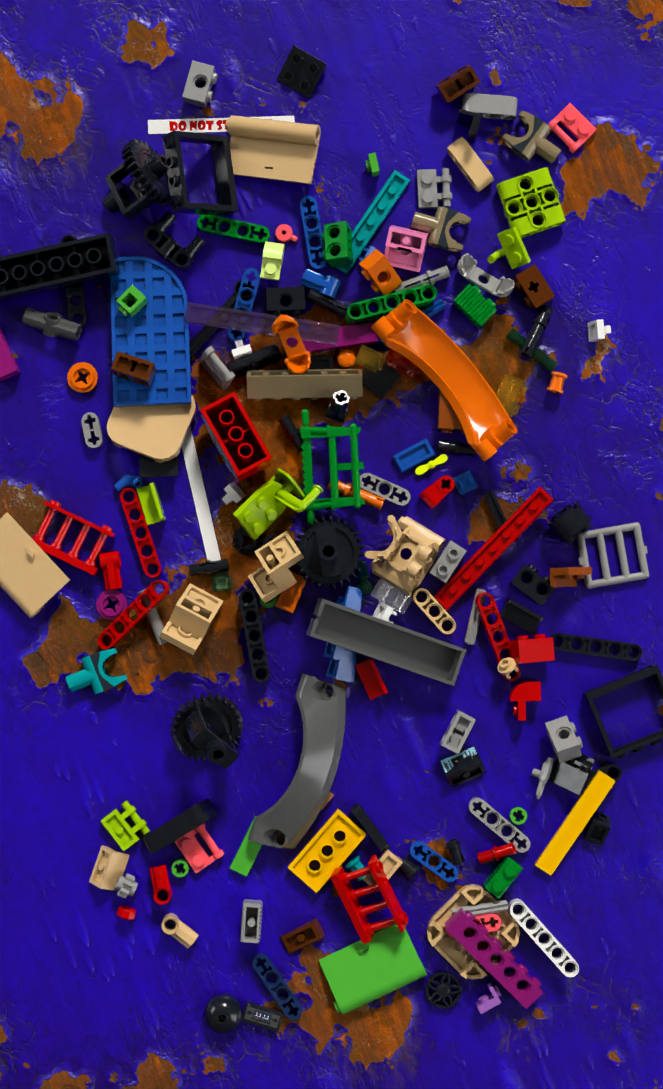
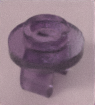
[219,348,234,367]

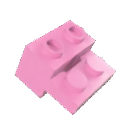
[384,225,429,272]

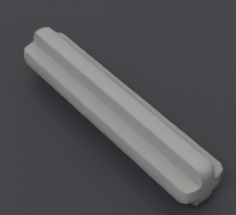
[464,589,486,645]
[451,900,509,916]

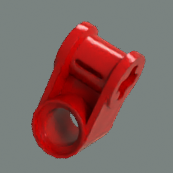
[418,475,455,510]

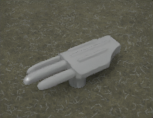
[532,757,554,799]

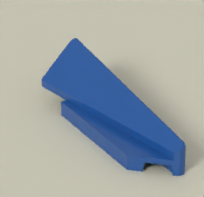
[324,586,362,683]

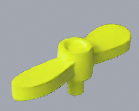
[415,454,448,475]

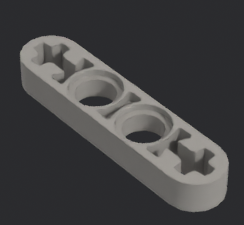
[468,797,531,853]

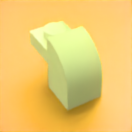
[260,241,285,281]

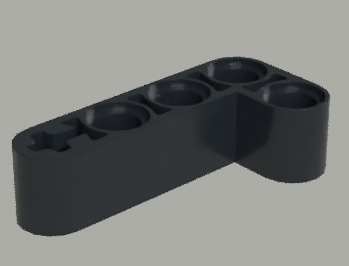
[141,798,218,855]

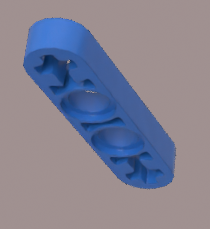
[300,196,326,270]
[228,268,260,341]

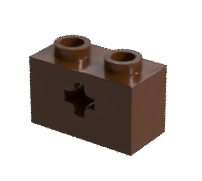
[514,264,555,311]

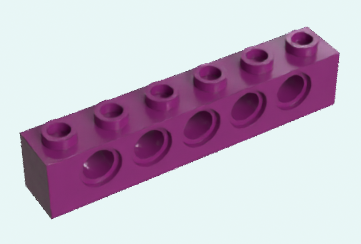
[444,908,543,1009]

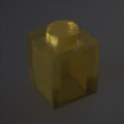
[354,345,385,373]

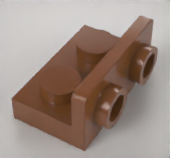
[549,567,592,587]

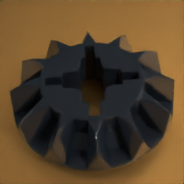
[233,527,264,556]

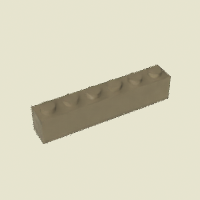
[247,369,363,401]

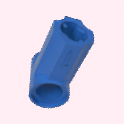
[300,269,341,300]

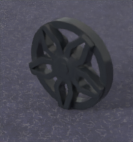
[425,971,461,1008]

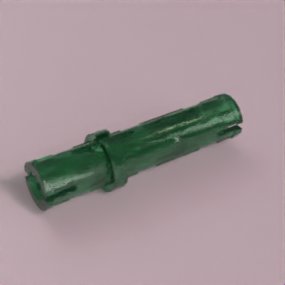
[506,328,558,373]

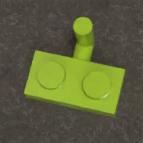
[487,226,531,269]

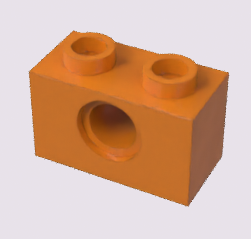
[359,249,403,295]

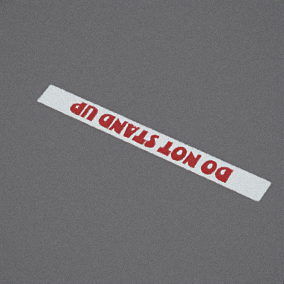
[148,116,295,134]

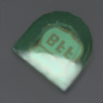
[212,572,232,592]

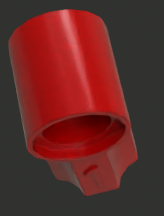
[99,551,123,590]
[149,864,173,905]

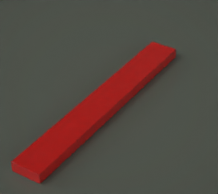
[434,487,554,611]

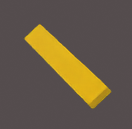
[535,770,615,875]

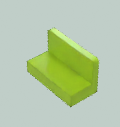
[137,482,166,525]

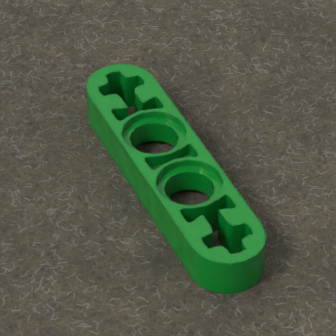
[197,215,270,244]

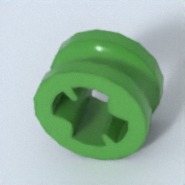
[509,807,527,825]
[171,859,189,877]

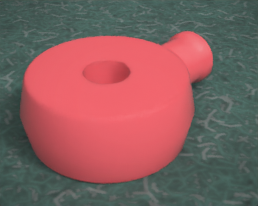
[275,224,298,243]

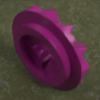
[96,589,127,620]

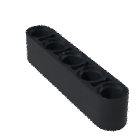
[239,589,270,683]

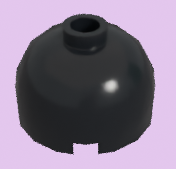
[204,993,242,1034]

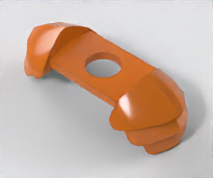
[272,315,311,374]

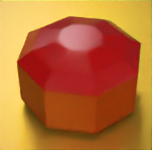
[117,906,137,920]

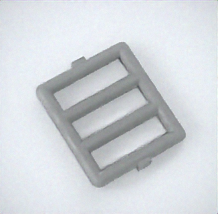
[576,522,649,589]

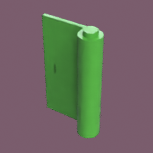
[319,924,427,1015]

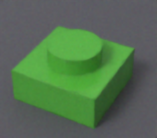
[365,152,380,177]

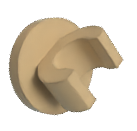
[497,657,518,679]

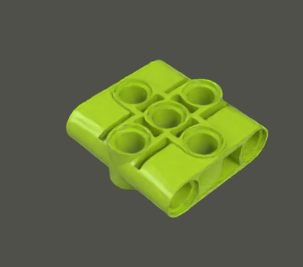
[496,167,566,238]

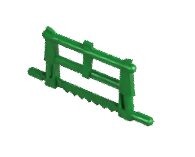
[300,409,365,525]

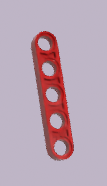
[120,488,162,578]
[97,580,169,650]
[475,592,520,681]

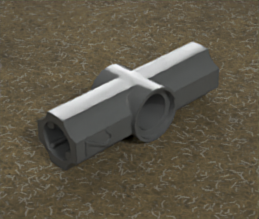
[22,308,82,341]

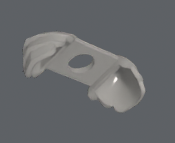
[457,253,515,297]

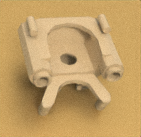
[364,515,446,596]

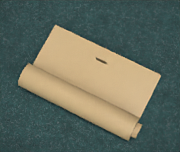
[225,115,321,184]
[0,512,70,619]

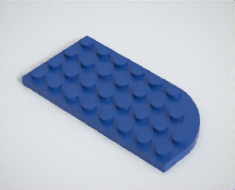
[110,256,192,407]

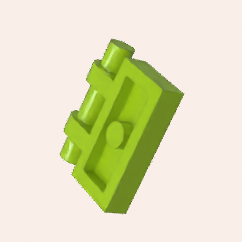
[101,800,150,851]

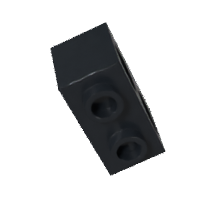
[509,564,556,606]

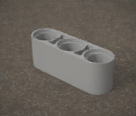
[462,93,518,120]

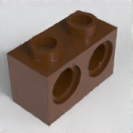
[434,64,480,103]
[111,351,157,387]

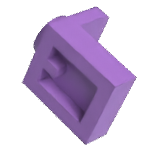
[476,982,502,1014]

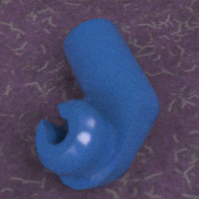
[114,474,143,492]

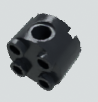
[547,501,592,544]

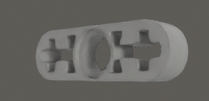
[360,473,411,506]

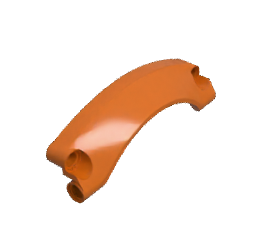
[371,299,518,462]

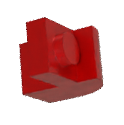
[508,681,541,721]

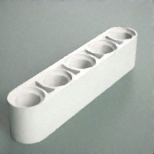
[508,898,579,977]

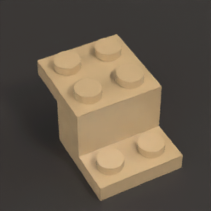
[248,531,304,603]
[159,583,223,655]

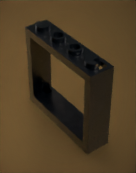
[162,131,239,216]
[583,664,663,760]

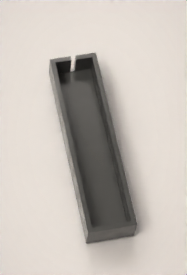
[306,598,467,686]

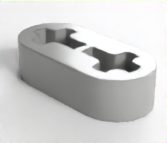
[81,412,103,449]

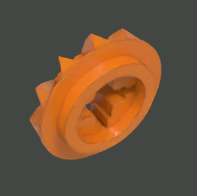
[67,362,98,393]

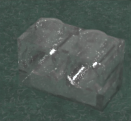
[370,579,413,615]

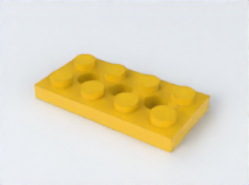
[287,809,367,893]

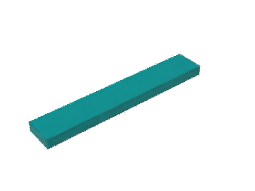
[335,170,410,275]

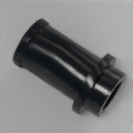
[446,838,465,865]

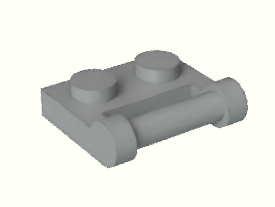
[199,346,236,390]

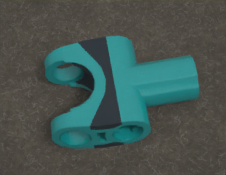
[66,648,128,694]

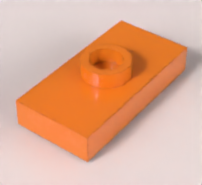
[275,571,308,613]

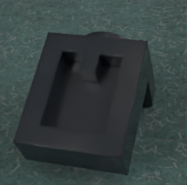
[584,812,611,846]

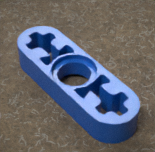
[410,840,458,882]

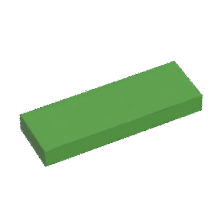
[230,815,263,877]

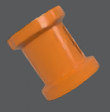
[546,371,568,395]

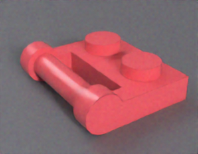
[548,103,597,154]
[174,824,225,873]

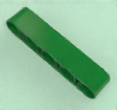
[345,284,437,325]

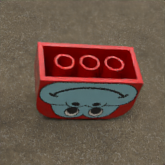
[200,391,272,483]

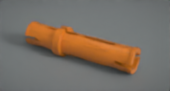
[328,480,385,510]

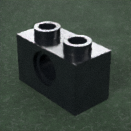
[266,286,306,317]

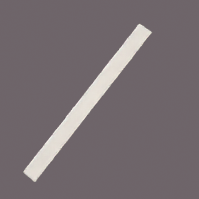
[181,426,221,561]

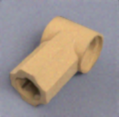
[162,913,199,948]

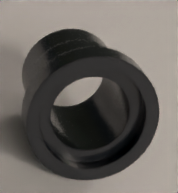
[398,857,420,881]

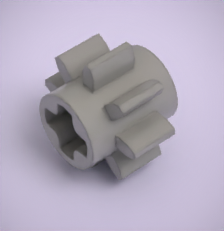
[114,873,138,899]

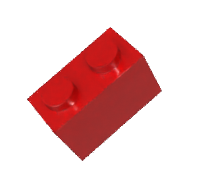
[510,634,555,664]

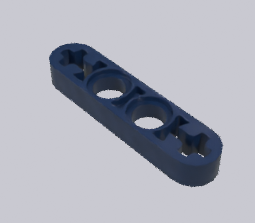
[252,952,302,1020]

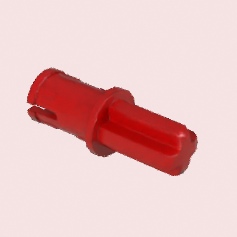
[477,842,516,864]

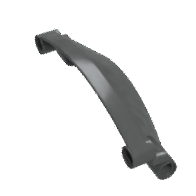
[248,673,346,850]

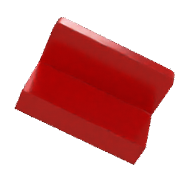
[356,658,388,700]

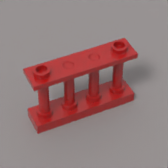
[29,499,116,576]
[330,855,408,944]

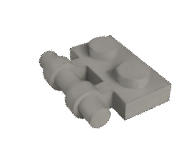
[417,168,453,209]

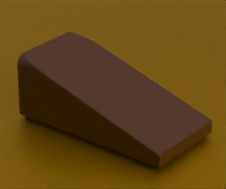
[280,918,325,954]

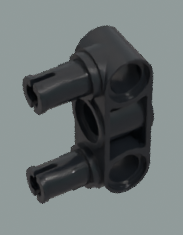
[144,211,205,271]

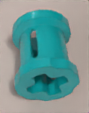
[345,856,365,882]

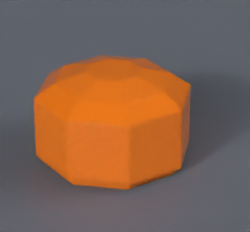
[337,349,356,369]

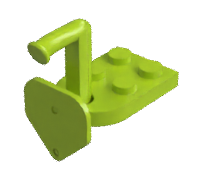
[233,468,323,540]

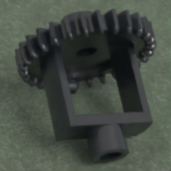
[103,138,171,219]
[294,516,365,589]
[170,692,244,768]

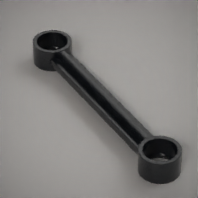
[190,280,253,365]

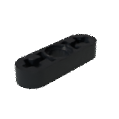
[227,345,282,378]
[350,803,391,853]

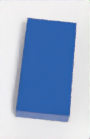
[393,438,435,473]

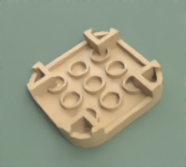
[107,395,197,463]
[426,884,520,979]

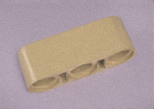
[446,137,494,192]
[412,588,456,634]

